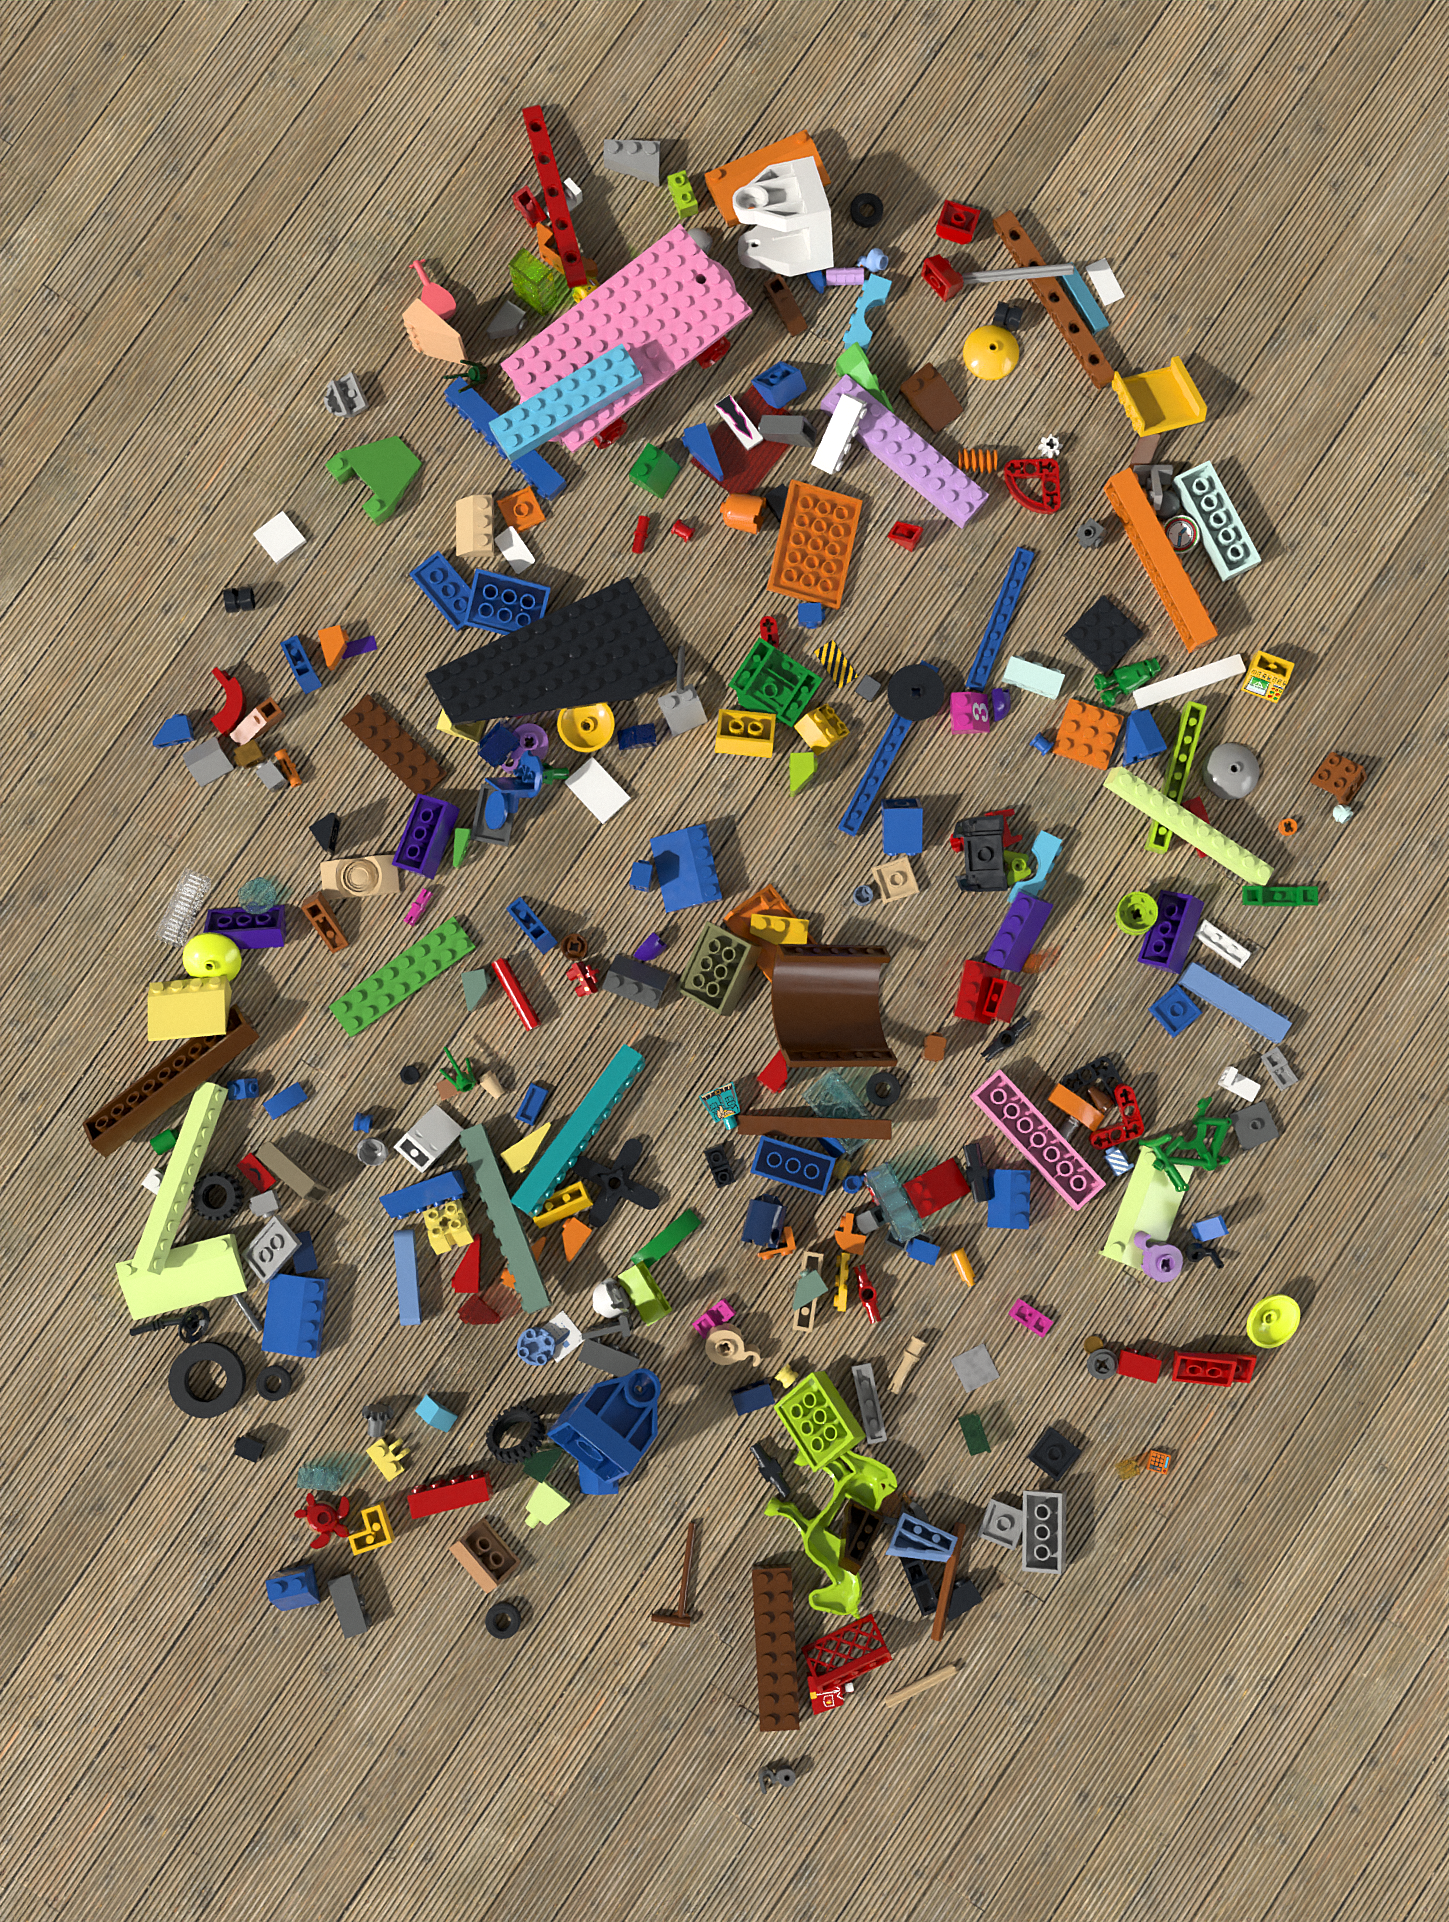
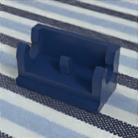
[292,1231,318,1274]
[730,1378,775,1416]

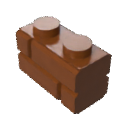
[920,1032,947,1062]

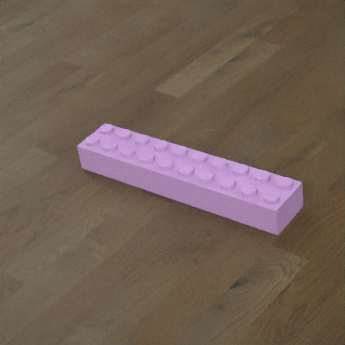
[820,374,989,529]

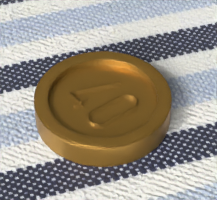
[1083,1336,1103,1355]

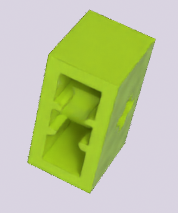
[667,170,698,219]

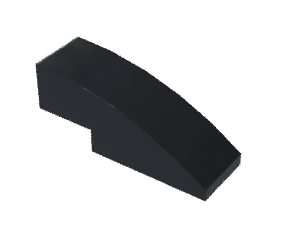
[899,1557,938,1617]

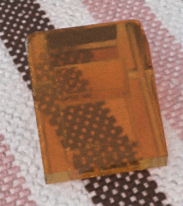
[1021,954,1042,975]

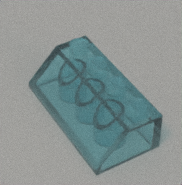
[801,1068,875,1155]
[863,1160,924,1243]

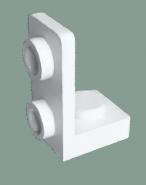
[543,178,583,218]
[1218,1066,1261,1102]

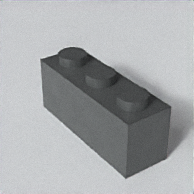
[578,1337,641,1377]
[327,1570,372,1639]

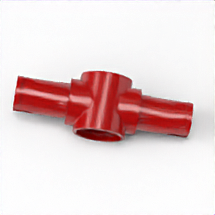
[853,1264,882,1324]

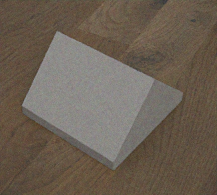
[183,736,235,788]

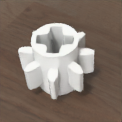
[1038,434,1063,459]

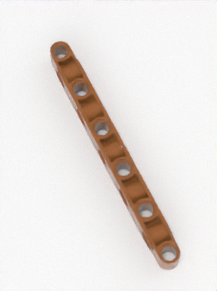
[992,210,1115,389]

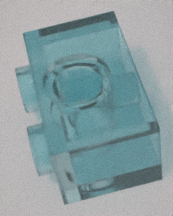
[297,1464,342,1491]

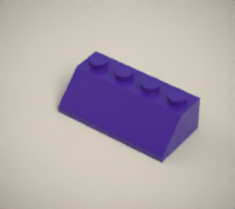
[391,793,460,880]
[985,888,1054,973]
[1137,890,1204,975]
[203,905,286,950]

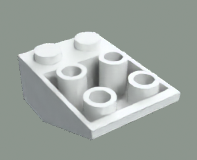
[394,1104,464,1173]

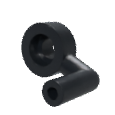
[1185,1243,1224,1269]

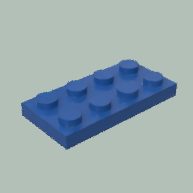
[409,550,471,633]

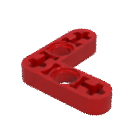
[1088,1083,1144,1150]

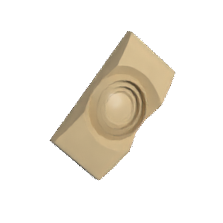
[320,855,400,901]

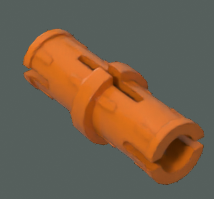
[275,749,303,788]

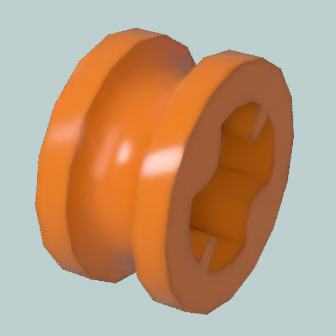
[1278,818,1297,836]

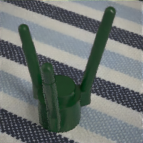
[443,359,488,393]

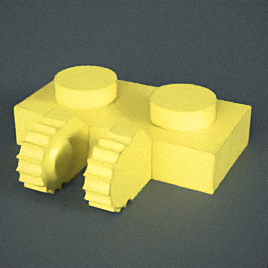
[366,1437,410,1482]

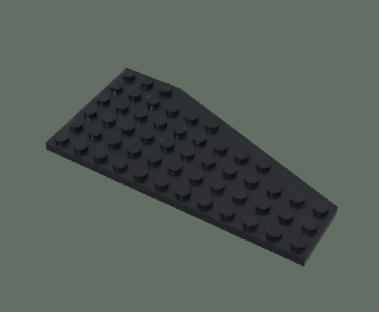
[425,577,677,726]

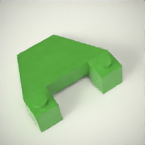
[325,436,422,526]

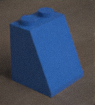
[881,798,923,856]
[265,1563,321,1611]

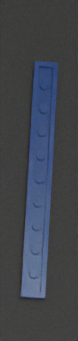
[837,660,939,837]

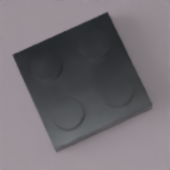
[1026,1426,1082,1482]

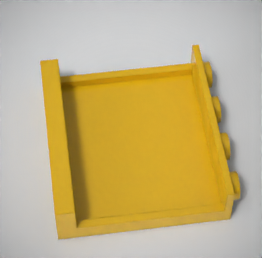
[1112,356,1207,437]

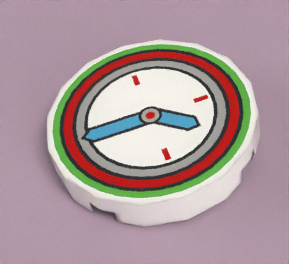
[1164,515,1200,554]

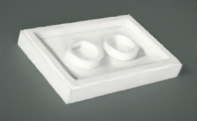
[564,757,631,824]

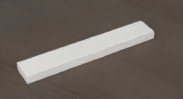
[1132,653,1246,709]

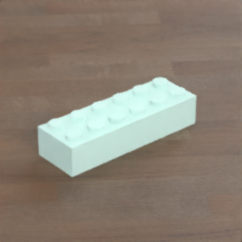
[1171,460,1261,582]

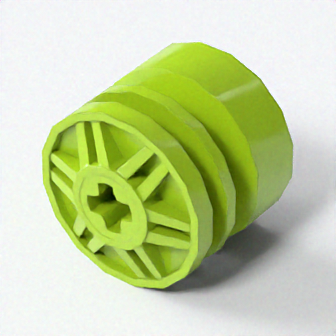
[1115,891,1158,936]

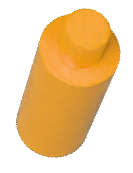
[950,1247,975,1287]

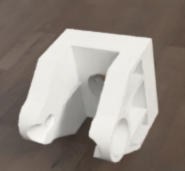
[732,156,834,277]

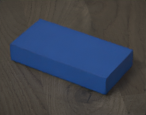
[515,1083,549,1126]

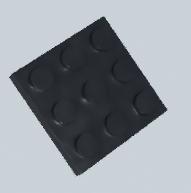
[1063,595,1144,675]

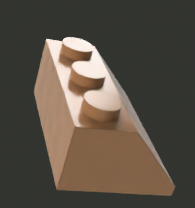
[449,1517,521,1594]

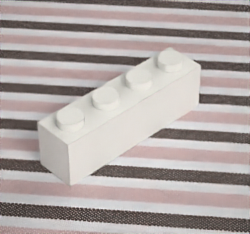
[811,393,867,474]

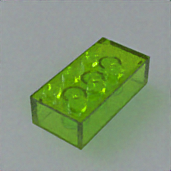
[508,247,558,318]

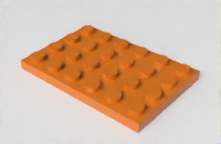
[766,479,863,610]

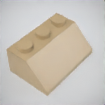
[456,495,494,557]

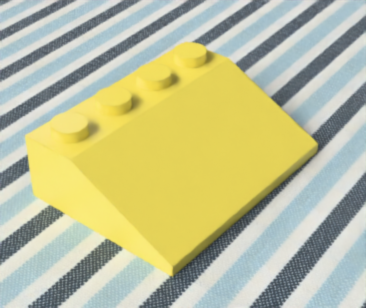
[148,976,232,1041]

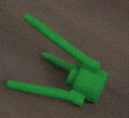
[439,1046,476,1093]

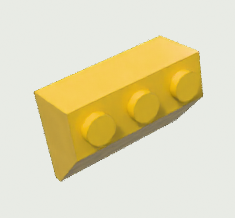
[715,709,776,758]

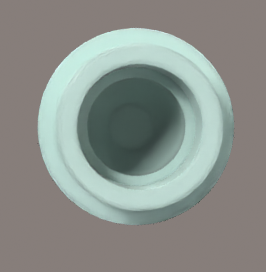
[1333,804,1353,824]

